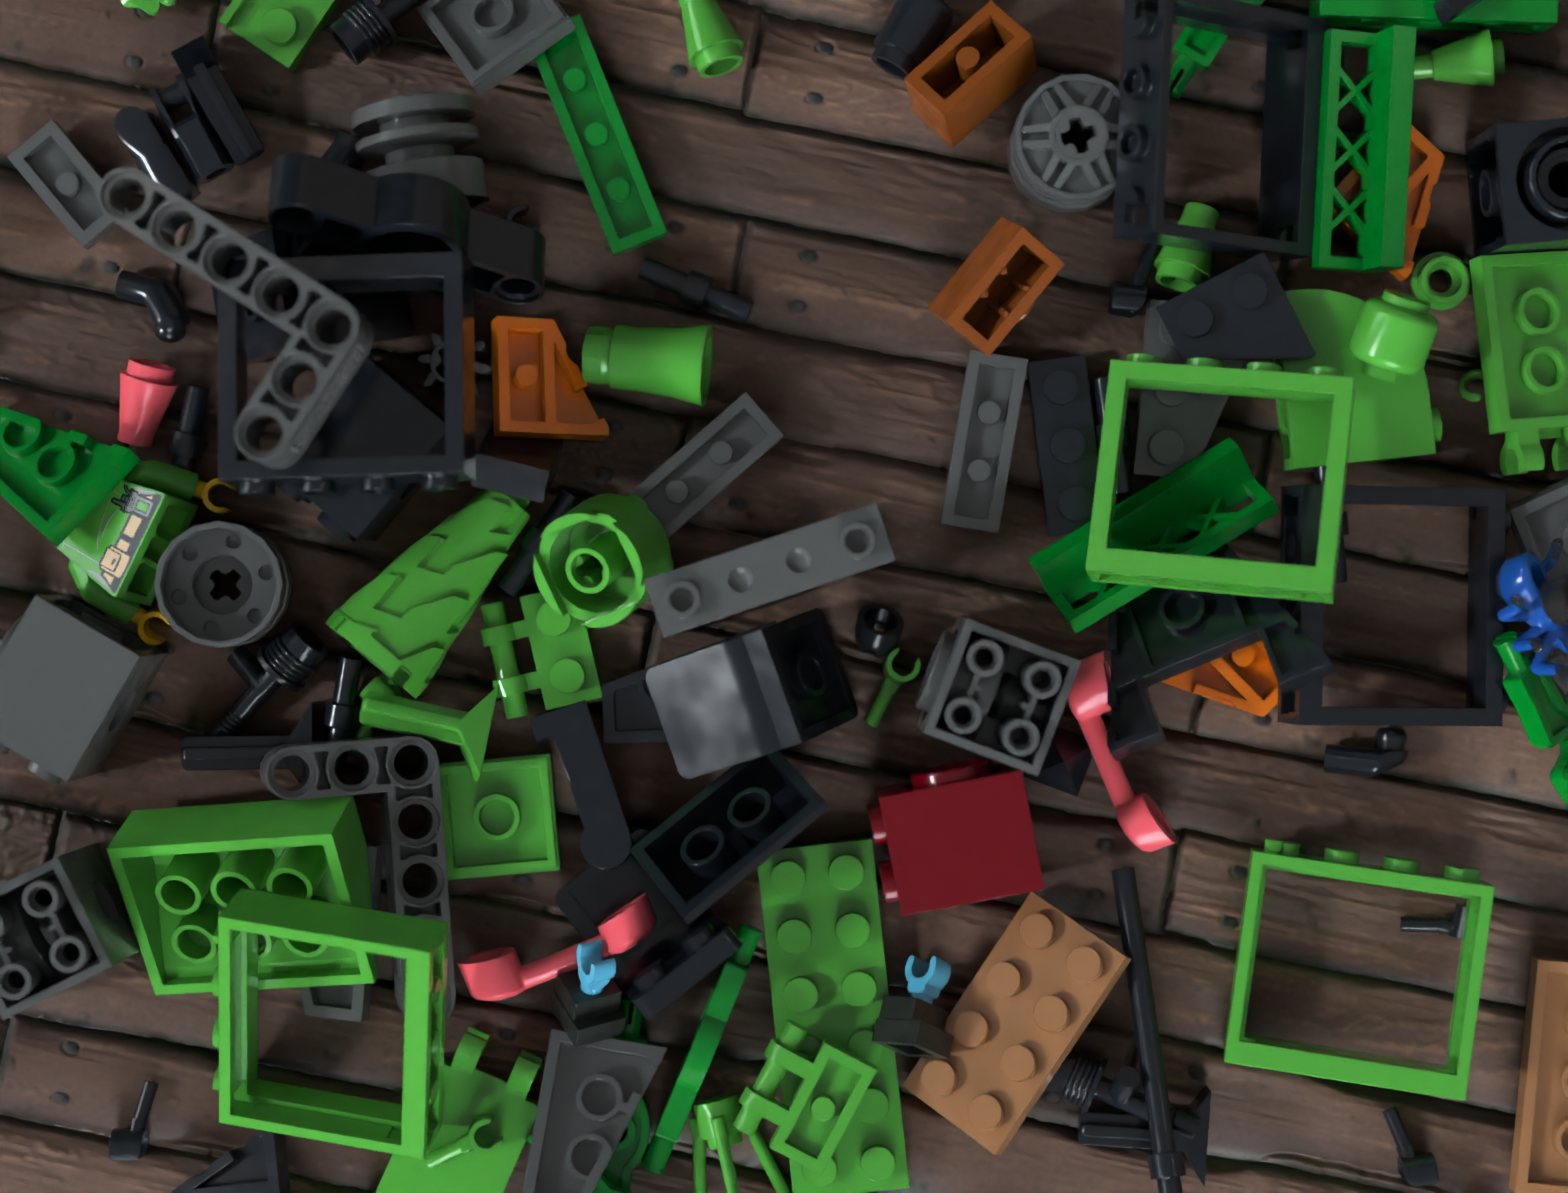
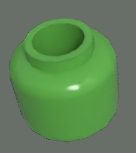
[1349,289,1438,383]

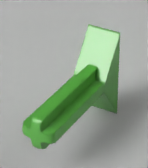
[359,685,499,784]

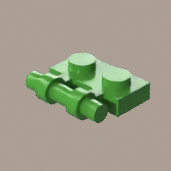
[480,592,602,720]
[733,1020,877,1175]

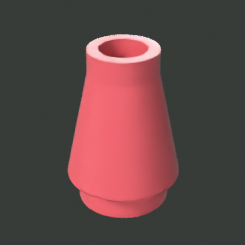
[117,357,179,448]

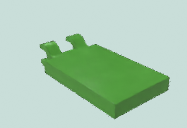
[1469,250,1568,476]
[375,1025,544,1193]

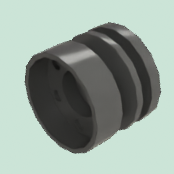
[1007,74,1120,214]
[350,92,490,208]
[154,521,294,648]

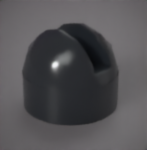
[855,604,904,656]

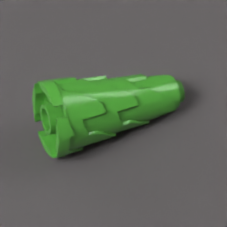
[325,488,530,699]

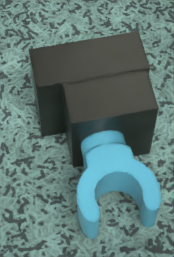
[551,939,626,1048]
[872,955,954,1059]

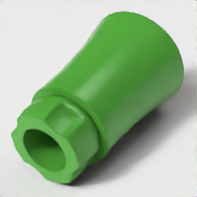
[582,324,714,407]

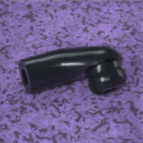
[115,270,190,343]
[1324,728,1409,777]

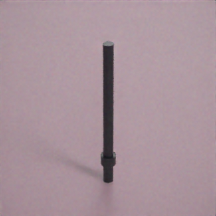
[1111,867,1186,1193]

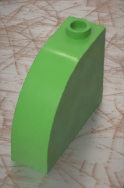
[1271,288,1442,471]

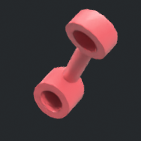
[1067,650,1177,852]
[457,893,657,1001]

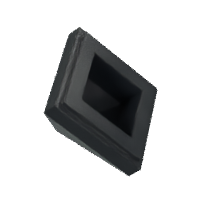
[1023,727,1093,797]

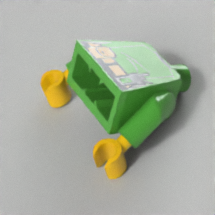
[57,460,238,645]

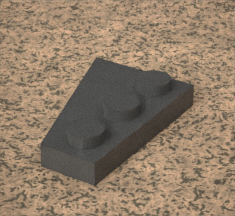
[522,1029,668,1193]

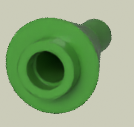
[1414,28,1505,87]

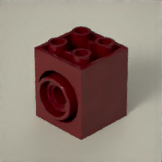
[867,759,1045,917]

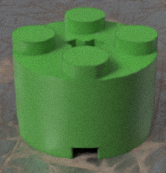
[533,493,673,628]

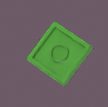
[439,752,562,880]

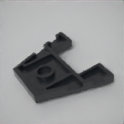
[1107,544,1335,761]

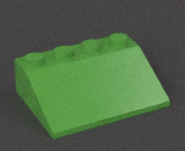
[106,795,378,995]

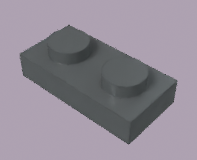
[7,119,133,250]

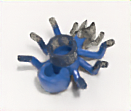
[1496,538,1568,694]

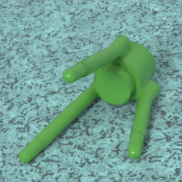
[688,1093,790,1193]

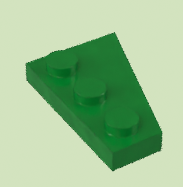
[0,406,141,547]

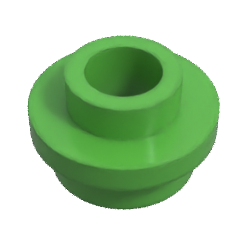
[1410,252,1470,311]

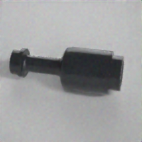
[871,0,953,80]

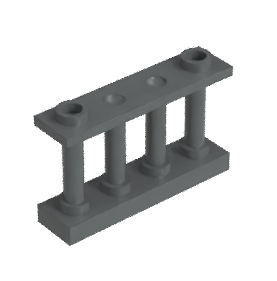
[644,503,896,638]

